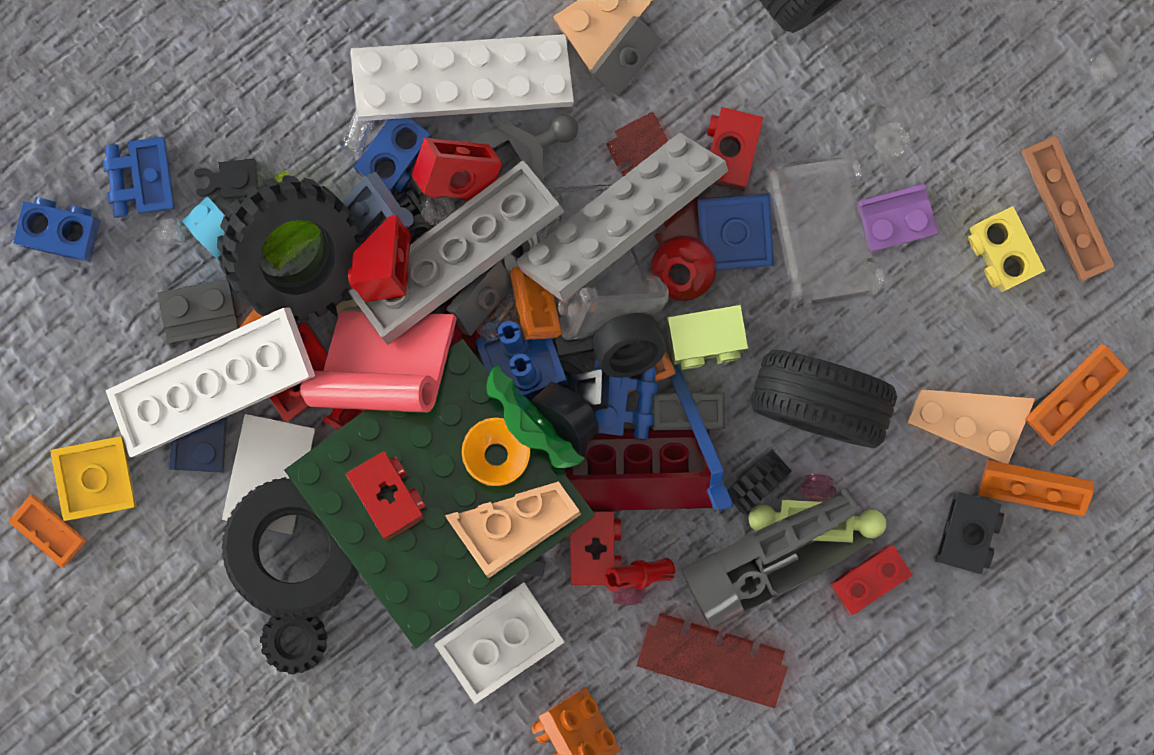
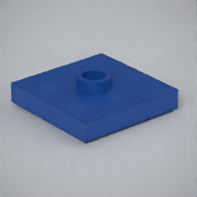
[697,193,774,270]

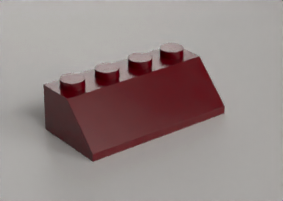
[566,428,712,511]

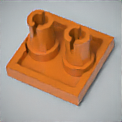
[532,687,621,755]

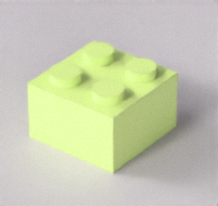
[666,305,748,370]

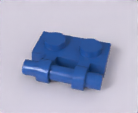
[103,137,175,218]
[594,358,659,439]

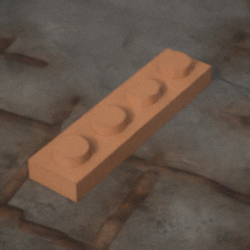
[1021,135,1115,282]

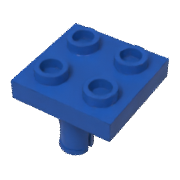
[475,321,568,399]

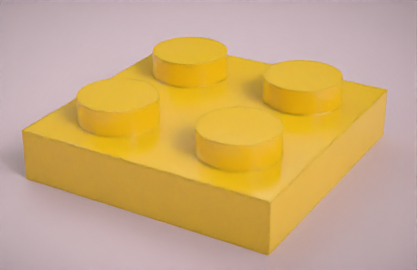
[50,436,137,521]

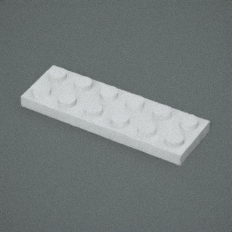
[350,34,574,122]
[106,308,315,458]

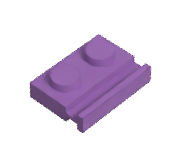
[854,184,939,253]

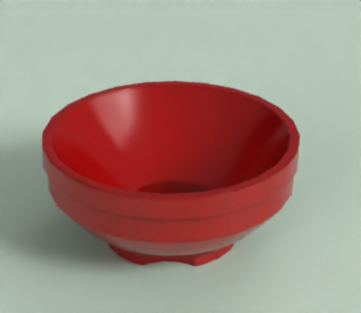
[651,235,717,301]

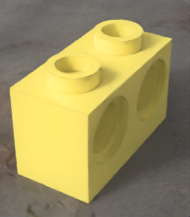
[968,206,1046,293]

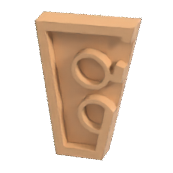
[553,0,654,77]
[906,390,1035,464]
[445,481,581,578]

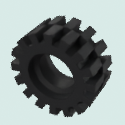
[727,449,792,515]
[260,615,328,674]

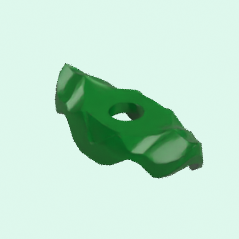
[487,364,585,468]

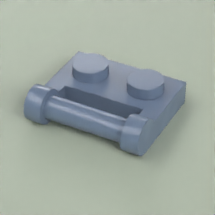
[342,172,414,242]

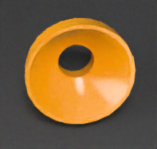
[462,418,530,486]

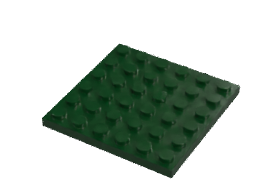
[284,339,595,650]

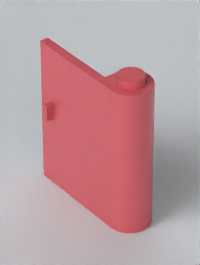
[300,311,457,413]

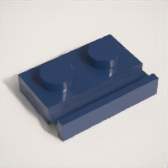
[169,417,227,473]

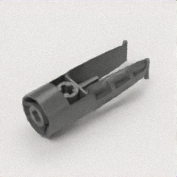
[681,488,876,629]

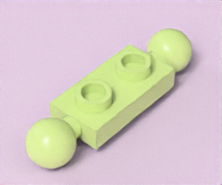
[748,500,886,543]

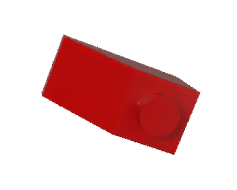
[348,215,411,302]

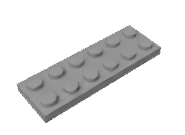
[516,133,728,302]
[348,160,564,345]

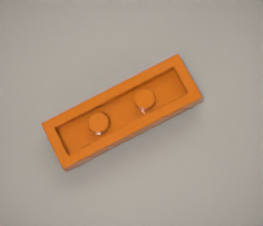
[1025,344,1129,446]
[978,460,1094,517]

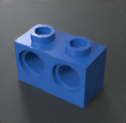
[354,118,433,195]
[13,197,100,262]

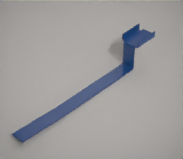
[669,365,733,512]

